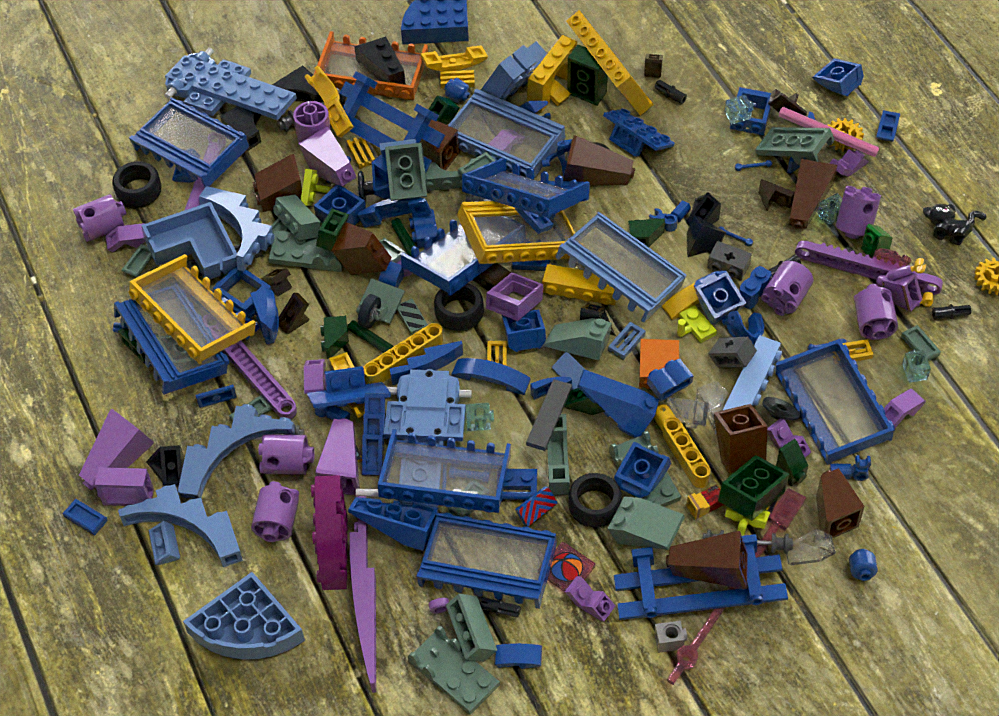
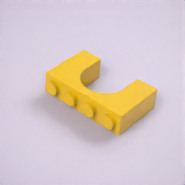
[527,35,577,113]

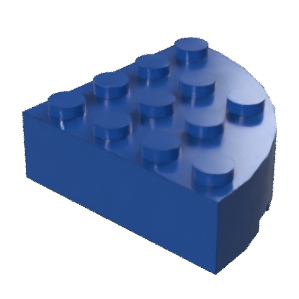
[401,0,469,44]

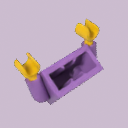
[876,258,933,312]

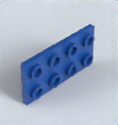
[603,108,675,157]
[307,366,391,410]

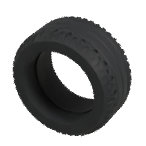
[112,161,161,208]
[434,283,484,331]
[568,473,622,528]

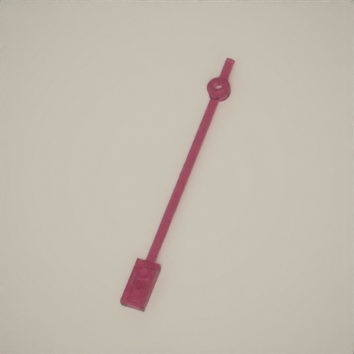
[667,488,806,685]

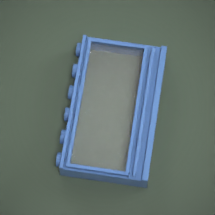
[448,89,566,178]
[556,212,687,322]

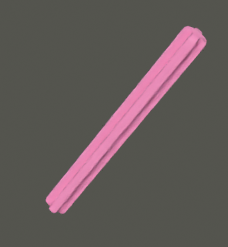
[779,107,879,157]

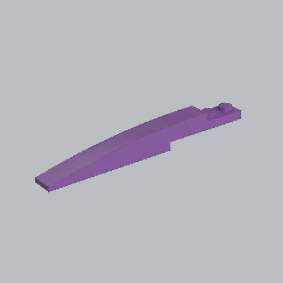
[350,496,376,693]

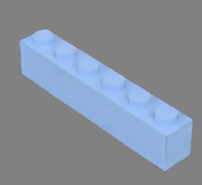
[715,335,782,434]

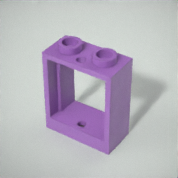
[486,272,543,321]
[93,467,154,506]

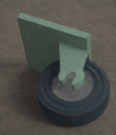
[356,278,405,329]

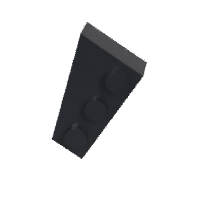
[354,36,406,85]

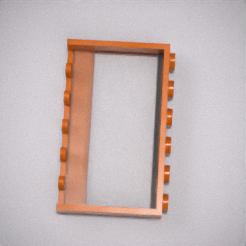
[314,31,428,100]

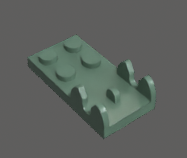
[755,127,834,165]
[269,230,343,272]
[609,431,681,507]
[408,626,500,715]

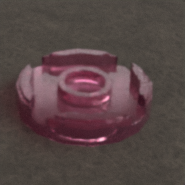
[873,249,912,267]

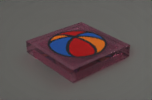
[538,541,596,592]

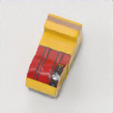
[686,485,724,520]

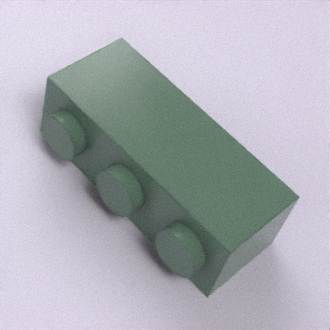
[273,195,320,240]
[446,594,497,662]

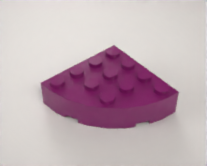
[311,475,348,590]

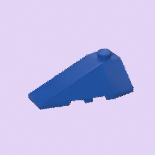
[577,369,659,438]
[348,497,439,551]

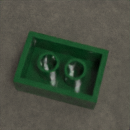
[567,44,608,106]
[718,455,790,521]

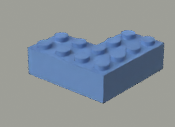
[481,41,547,101]
[141,202,237,280]

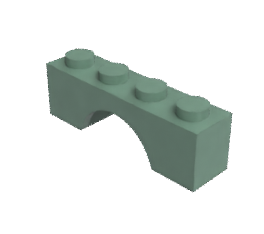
[425,158,475,191]
[547,414,570,495]

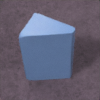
[552,352,584,390]
[149,521,180,565]

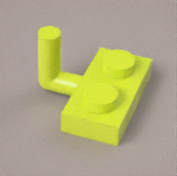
[301,169,332,206]
[677,305,717,343]
[725,507,770,536]

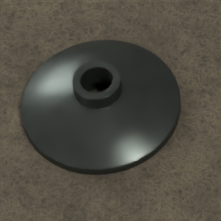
[762,397,800,420]

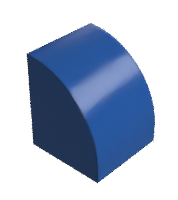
[379,261,404,288]

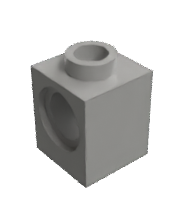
[654,621,687,653]

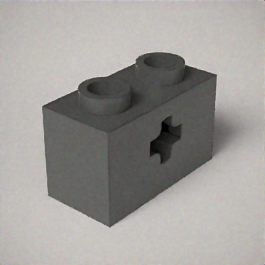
[707,241,752,281]
[708,337,757,367]

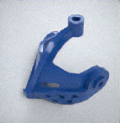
[542,139,573,177]
[722,311,764,345]

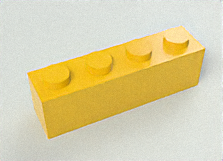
[542,264,617,305]

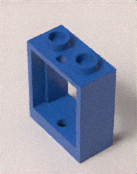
[730,87,771,135]
[213,266,272,319]

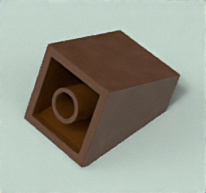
[420,119,459,170]
[252,154,302,212]
[331,223,392,275]
[714,404,768,474]
[816,468,865,543]

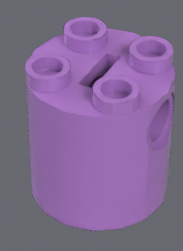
[293,101,331,143]
[836,186,881,239]
[73,194,127,242]
[761,261,814,316]
[854,284,898,340]
[258,434,315,475]
[251,481,299,542]

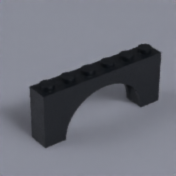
[220,65,324,151]

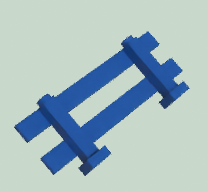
[339,71,445,173]
[614,534,788,620]

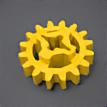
[827,118,864,152]
[974,258,999,295]

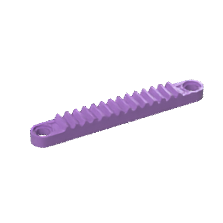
[795,241,943,295]
[203,314,297,419]

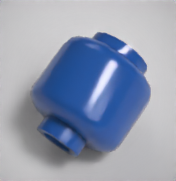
[444,78,470,104]
[849,549,878,581]

